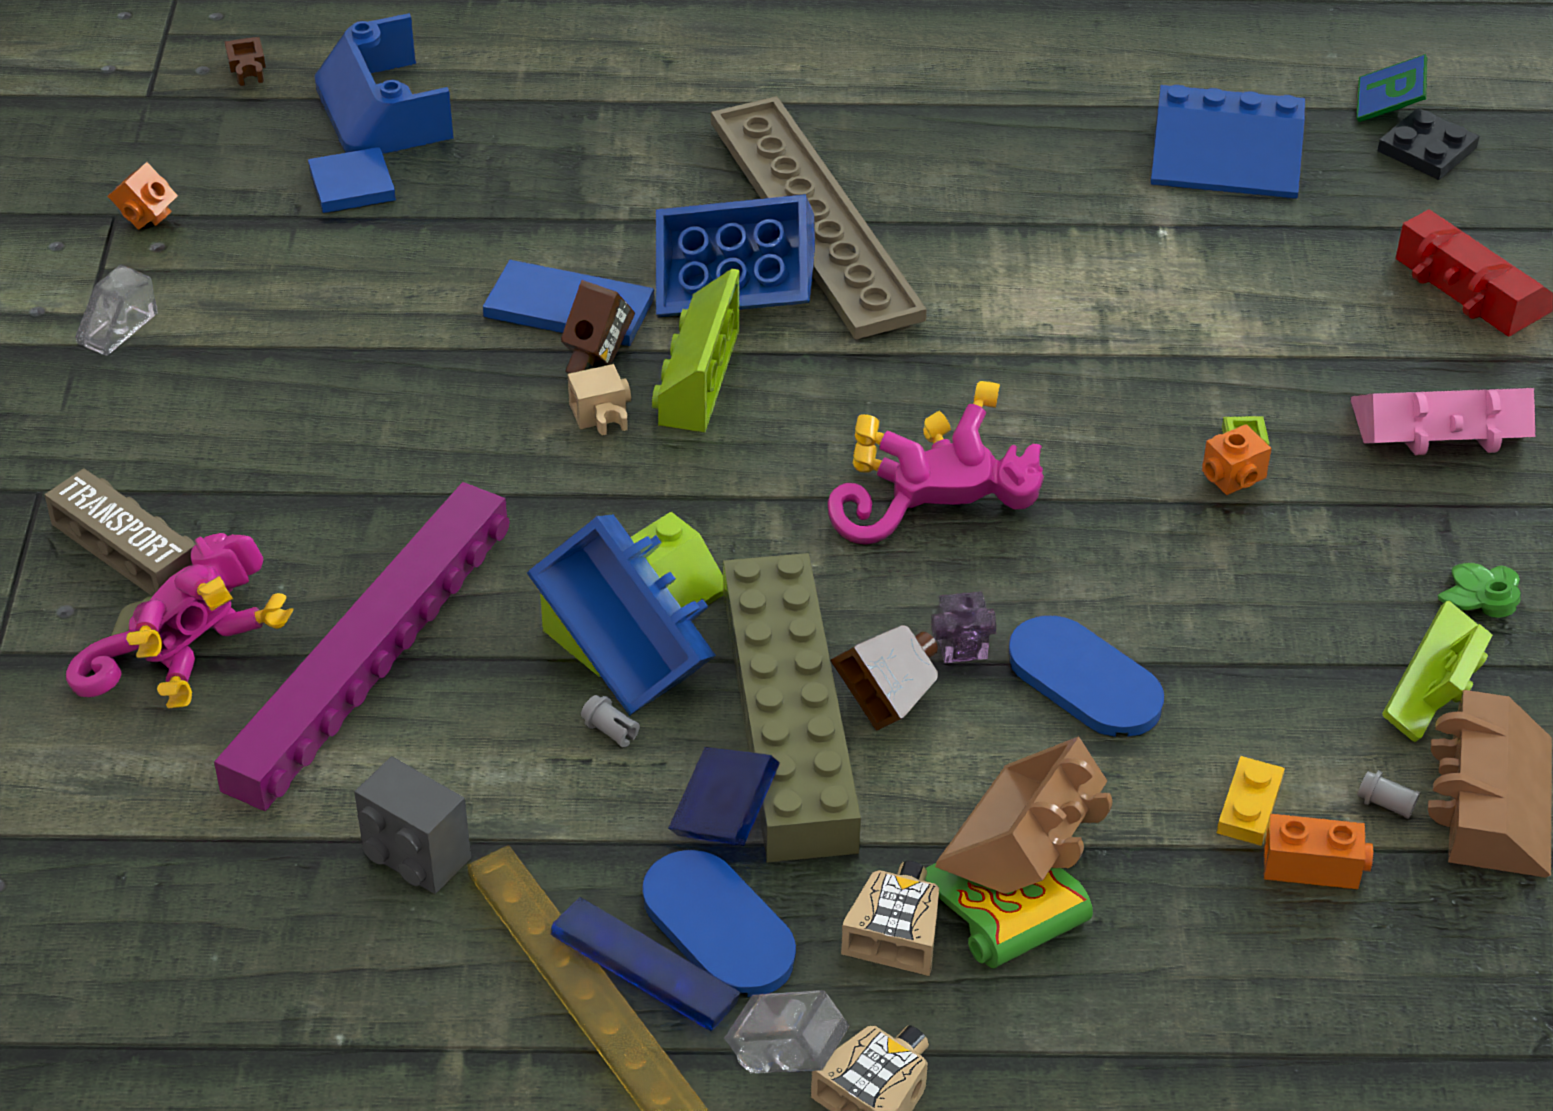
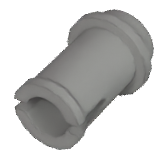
[581,695,640,747]
[1357,770,1420,820]

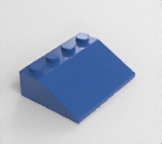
[1151,85,1305,199]
[656,194,815,318]

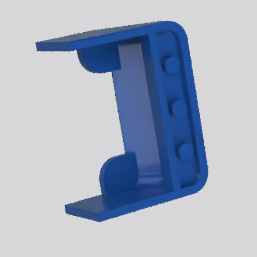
[315,13,454,154]

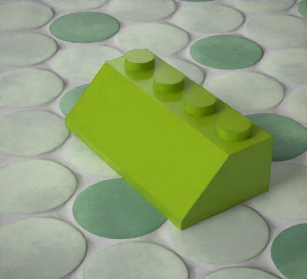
[652,269,739,432]
[540,512,723,677]

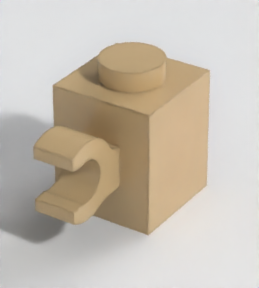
[568,364,631,435]

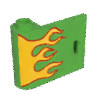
[925,863,1093,968]

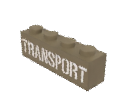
[44,468,196,596]

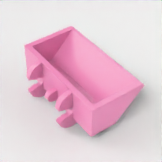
[1351,388,1535,456]

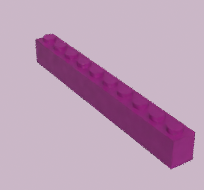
[214,482,510,811]

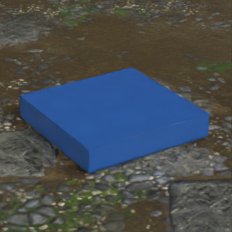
[308,147,396,213]

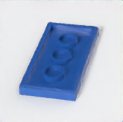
[483,260,654,346]

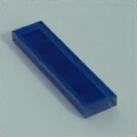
[550,897,740,1031]

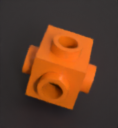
[107,162,178,230]
[1202,424,1272,495]

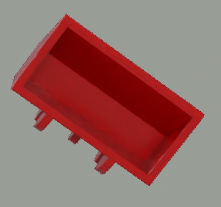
[1395,209,1553,337]

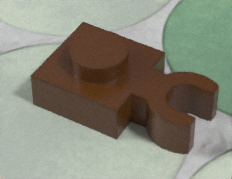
[224,36,266,86]

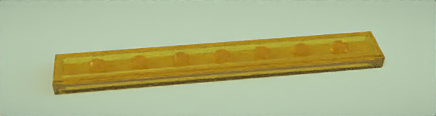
[467,845,709,1111]

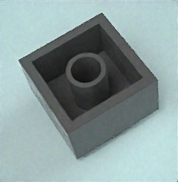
[354,756,471,894]

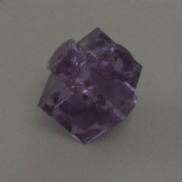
[931,591,996,663]

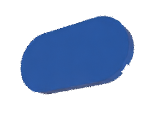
[1009,616,1164,737]
[643,850,796,997]

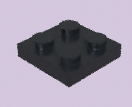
[1377,108,1480,180]

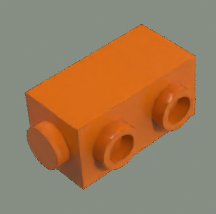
[1264,814,1373,889]

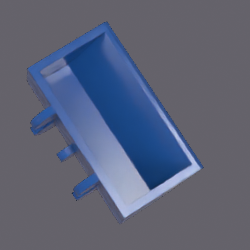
[527,514,716,716]

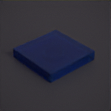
[668,747,780,846]

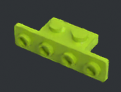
[1382,601,1493,742]

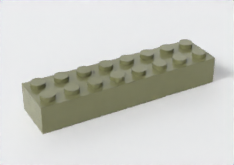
[723,553,861,862]

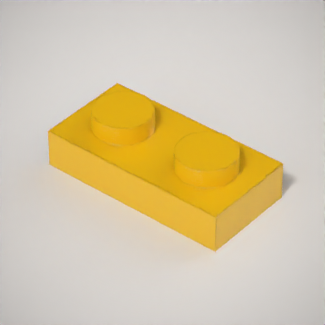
[1216,756,1285,846]

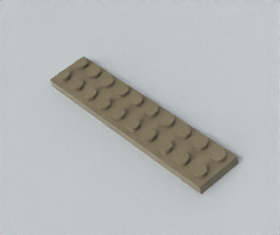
[711,96,927,340]

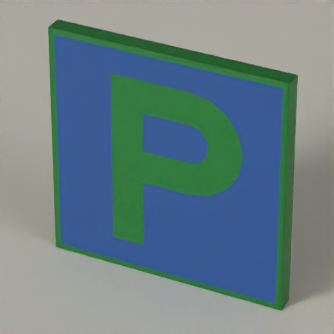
[1357,54,1428,122]

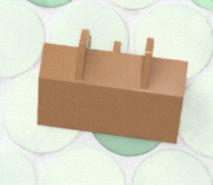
[1428,690,1552,878]
[935,736,1112,894]

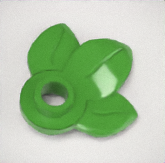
[1438,563,1521,617]

